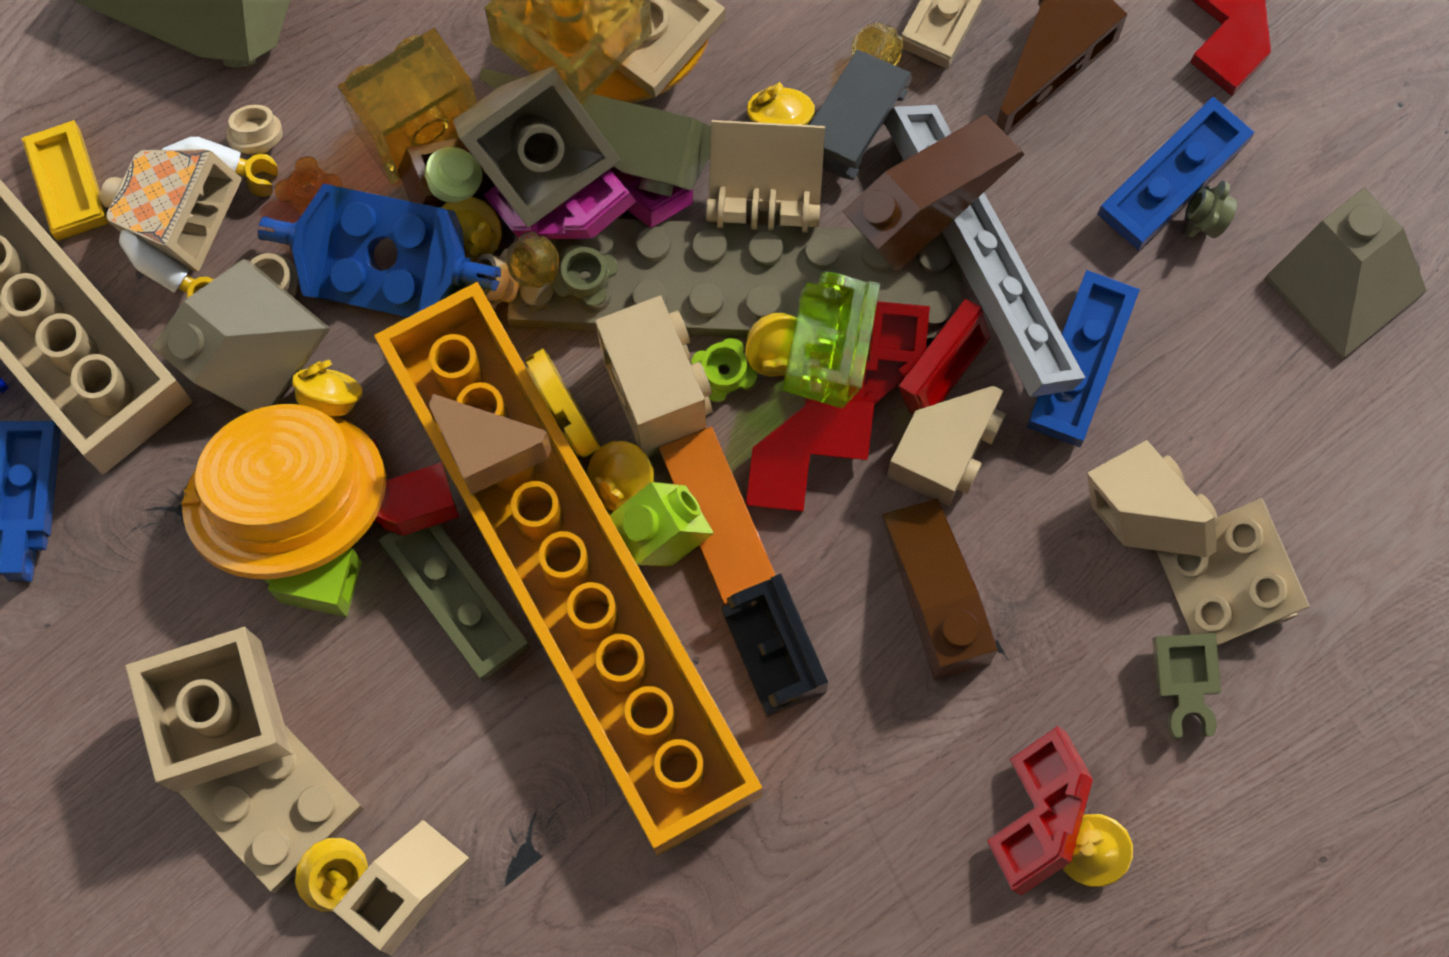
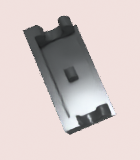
[810,49,912,180]

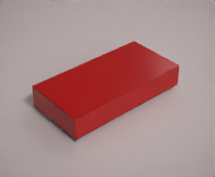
[899,298,991,415]

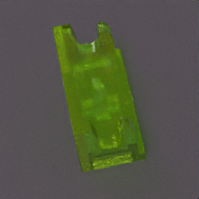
[782,272,880,408]

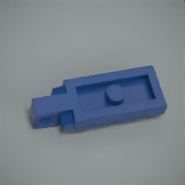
[0,421,61,582]

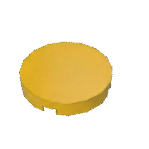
[524,348,601,458]

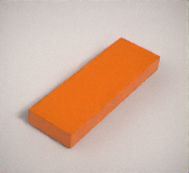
[659,426,776,606]

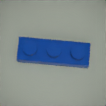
[1097,97,1255,251]
[1026,270,1140,447]

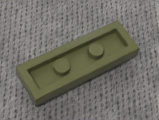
[378,524,530,683]

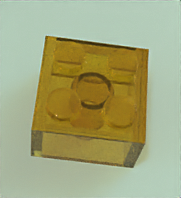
[484,0,652,104]
[337,27,477,184]

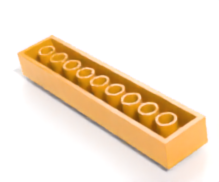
[374,281,763,856]

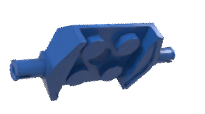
[257,184,501,317]

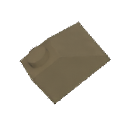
[453,66,621,228]
[1264,187,1427,361]
[152,259,331,412]

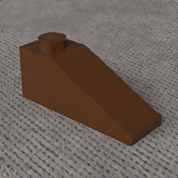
[996,0,1127,135]
[842,114,1025,272]
[882,498,998,681]

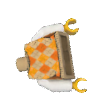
[100,137,278,297]

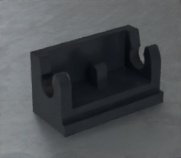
[721,573,828,717]

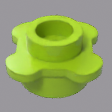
[691,338,757,402]

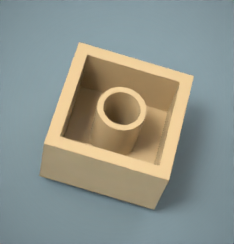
[595,295,713,457]
[125,626,292,792]

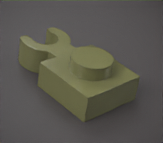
[1152,633,1221,739]

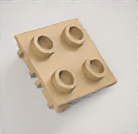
[706,120,825,233]
[1156,498,1310,646]

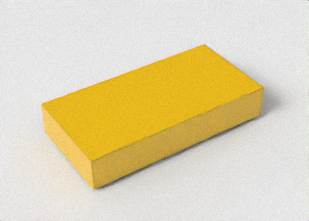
[21,120,109,241]

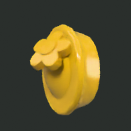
[747,82,815,125]
[441,196,502,262]
[745,312,813,377]
[292,360,363,416]
[587,441,654,511]
[1062,814,1133,887]
[295,838,368,912]

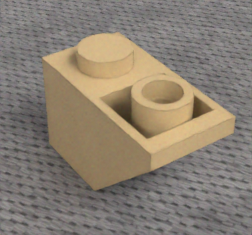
[887,386,1006,506]
[1087,440,1219,557]
[332,820,470,955]

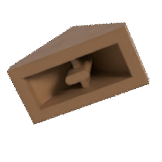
[429,394,552,495]

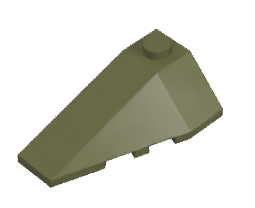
[73,0,291,68]
[479,68,711,197]

